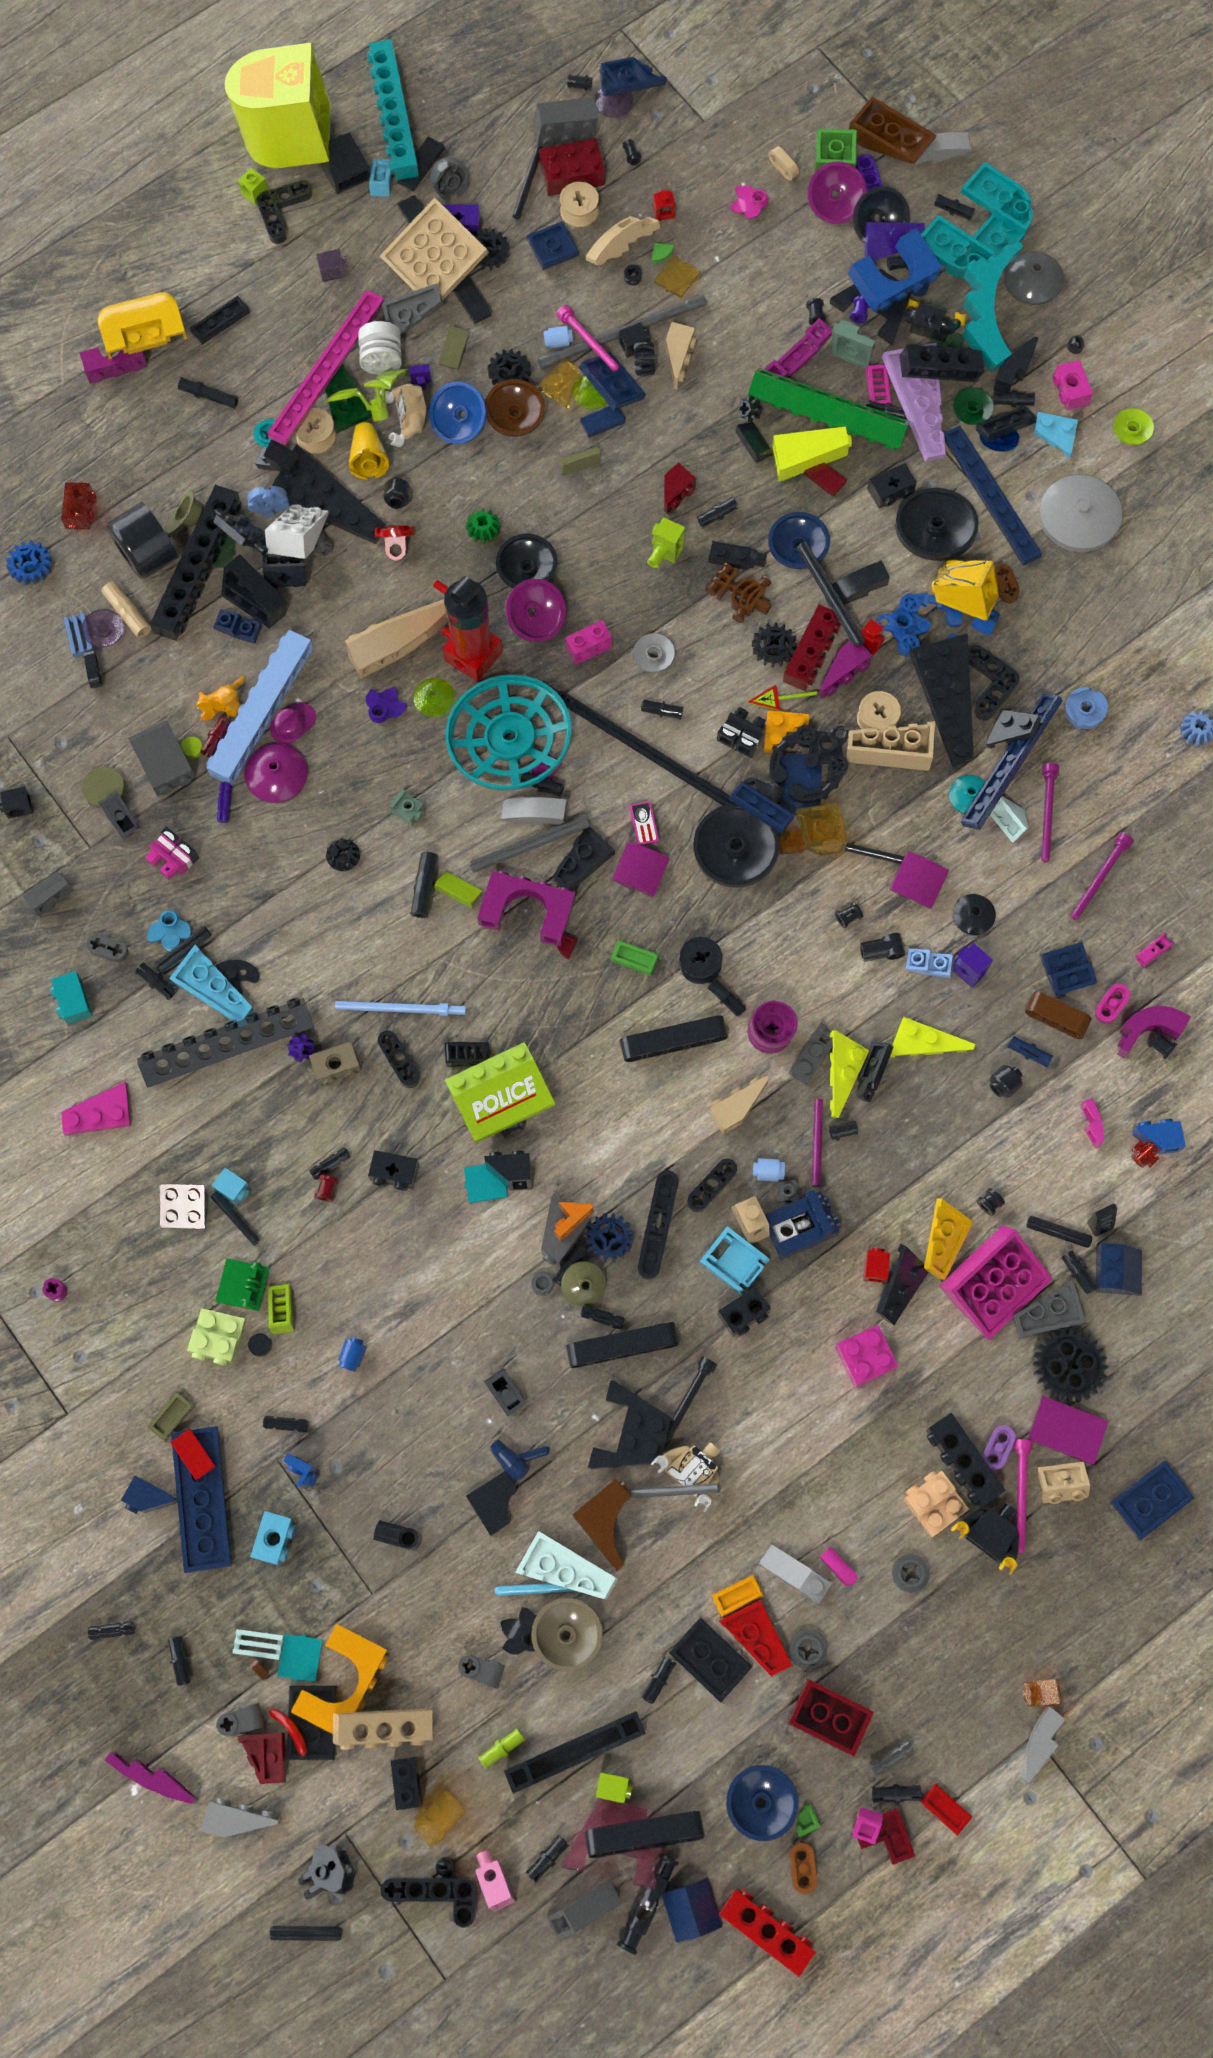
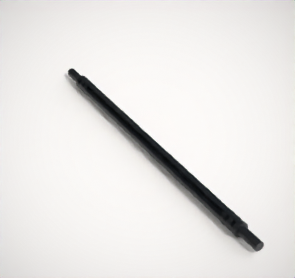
[543,681,789,842]

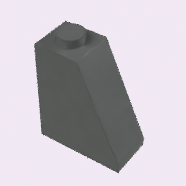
[541,1193,591,1266]
[547,1881,622,1939]

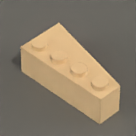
[845,721,935,771]

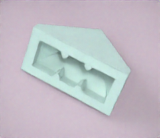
[990,796,1029,843]

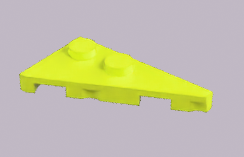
[890,1017,975,1058]
[830,1030,869,1118]

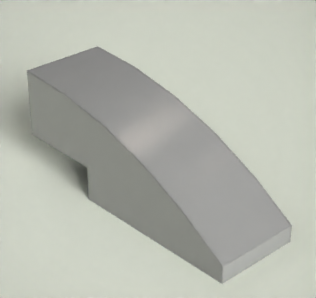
[913,132,972,166]
[501,797,567,826]
[1021,1707,1066,1783]

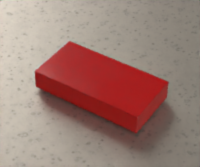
[170,1429,216,1481]
[920,1783,972,1836]

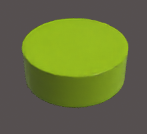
[181,737,203,759]

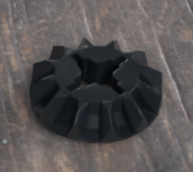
[326,838,360,871]

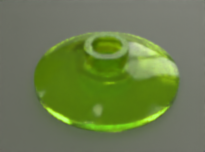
[572,374,607,409]
[413,678,455,717]

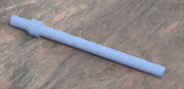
[335,1001,466,1016]

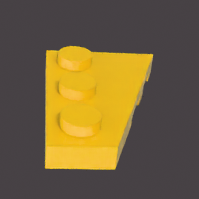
[924,1198,973,1280]

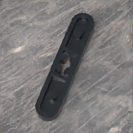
[638,1170,678,1280]

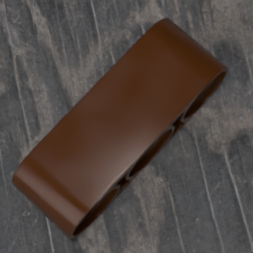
[1025,991,1092,1039]

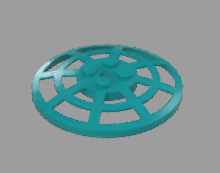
[445,675,572,791]

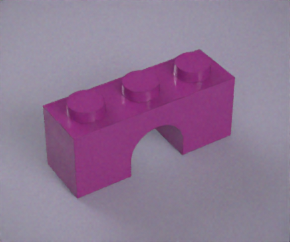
[79,347,147,383]

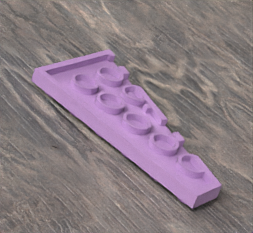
[881,343,946,462]

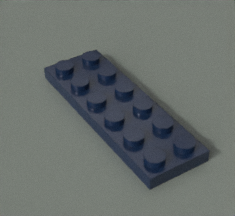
[171,1426,232,1573]

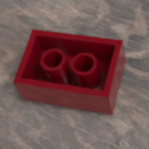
[539,138,605,196]
[787,1679,874,1757]

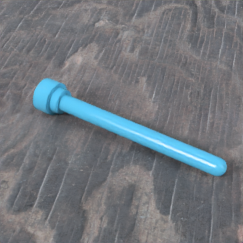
[494,1583,577,1596]

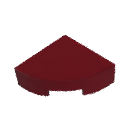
[556,934,578,960]

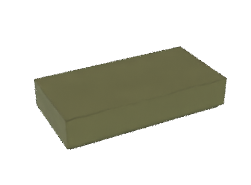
[560,447,601,476]
[147,1391,195,1442]

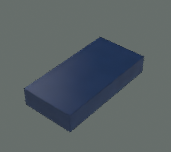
[580,406,625,438]

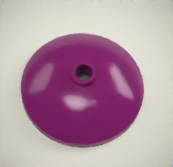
[807,161,866,224]
[505,579,566,642]
[244,743,308,803]

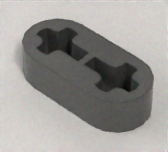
[86,934,128,963]

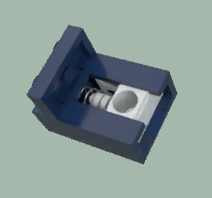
[765,1190,841,1260]

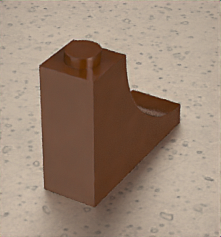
[572,1479,631,1571]

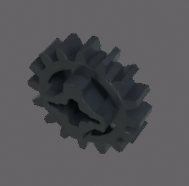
[473,228,510,270]
[488,349,531,385]
[752,622,797,668]

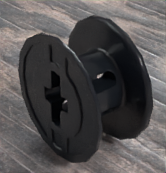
[679,937,723,984]

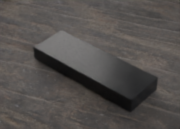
[397,137,445,192]
[190,295,250,345]
[976,406,1037,442]

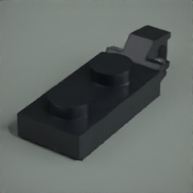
[708,541,767,570]
[856,1042,894,1102]

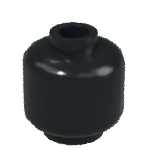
[383,478,411,509]
[989,1065,1023,1098]

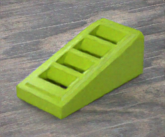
[268,1284,294,1335]

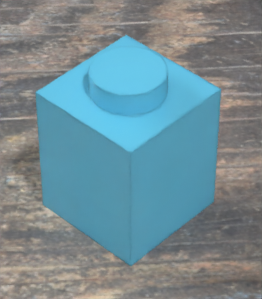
[212,1168,250,1205]

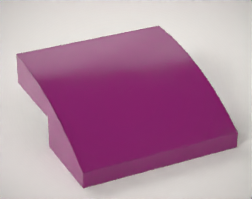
[611,842,670,897]
[889,851,950,909]

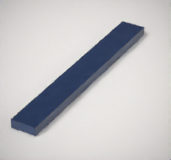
[944,425,1042,566]
[960,693,1063,830]

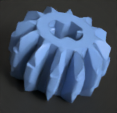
[1180,710,1213,747]

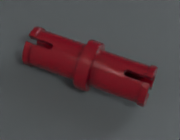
[200,716,231,758]

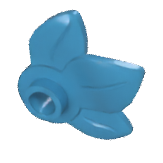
[148,910,191,952]

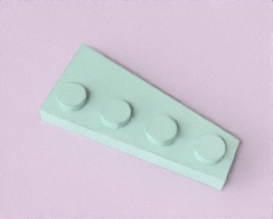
[515,1531,618,1600]

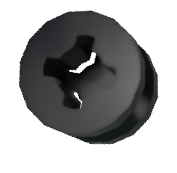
[976,1188,1005,1216]

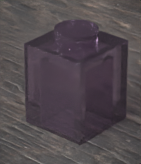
[316,249,348,282]

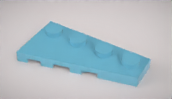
[169,945,254,1022]

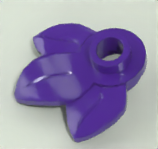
[366,687,407,723]

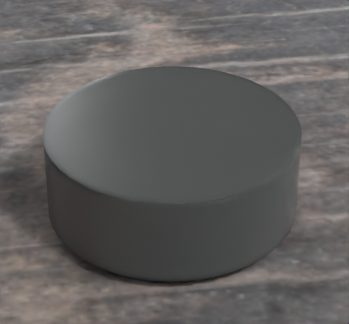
[531,1272,554,1296]

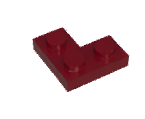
[852,1808,915,1865]

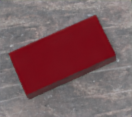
[803,462,847,497]

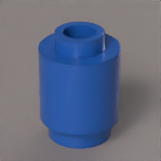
[338,1337,367,1372]

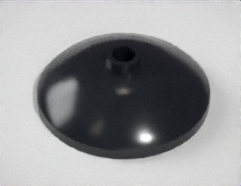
[853,186,910,244]
[496,534,558,588]

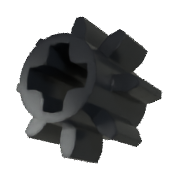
[737,396,763,422]

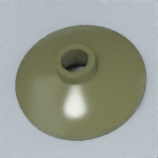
[561,1261,606,1307]

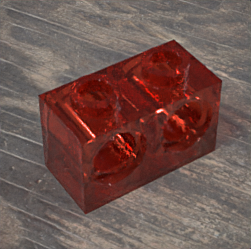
[61,482,96,530]

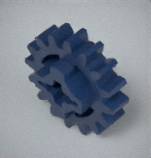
[585,1213,634,1262]

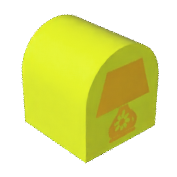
[225,43,331,168]

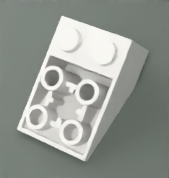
[265,505,328,559]

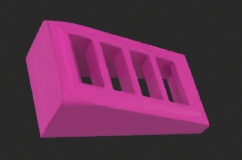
[865,364,891,405]

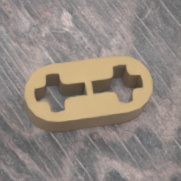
[768,146,799,181]

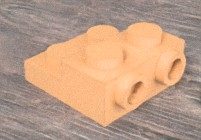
[903,1470,969,1538]

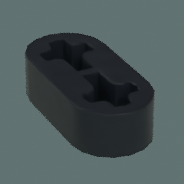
[83,650,102,689]

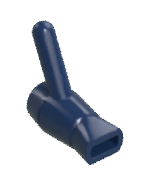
[490,1439,550,1481]

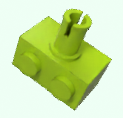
[647,517,685,569]

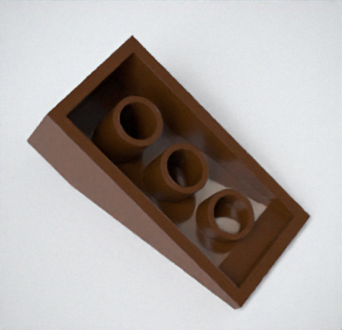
[849,97,937,164]

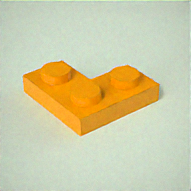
[763,710,809,753]

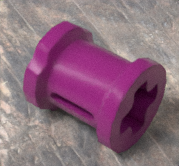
[42,1278,68,1302]

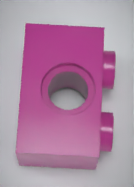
[1052,360,1093,411]

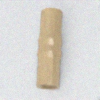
[101,581,151,638]

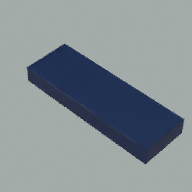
[729,781,795,834]

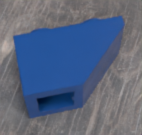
[1132,1118,1186,1154]

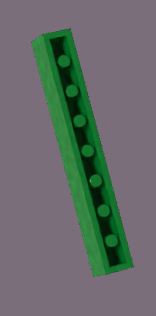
[748,368,910,450]

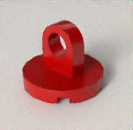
[375,525,416,561]

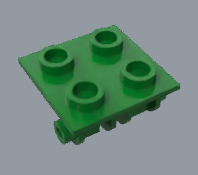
[215,1258,270,1311]

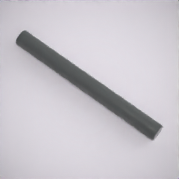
[631,1483,721,1498]

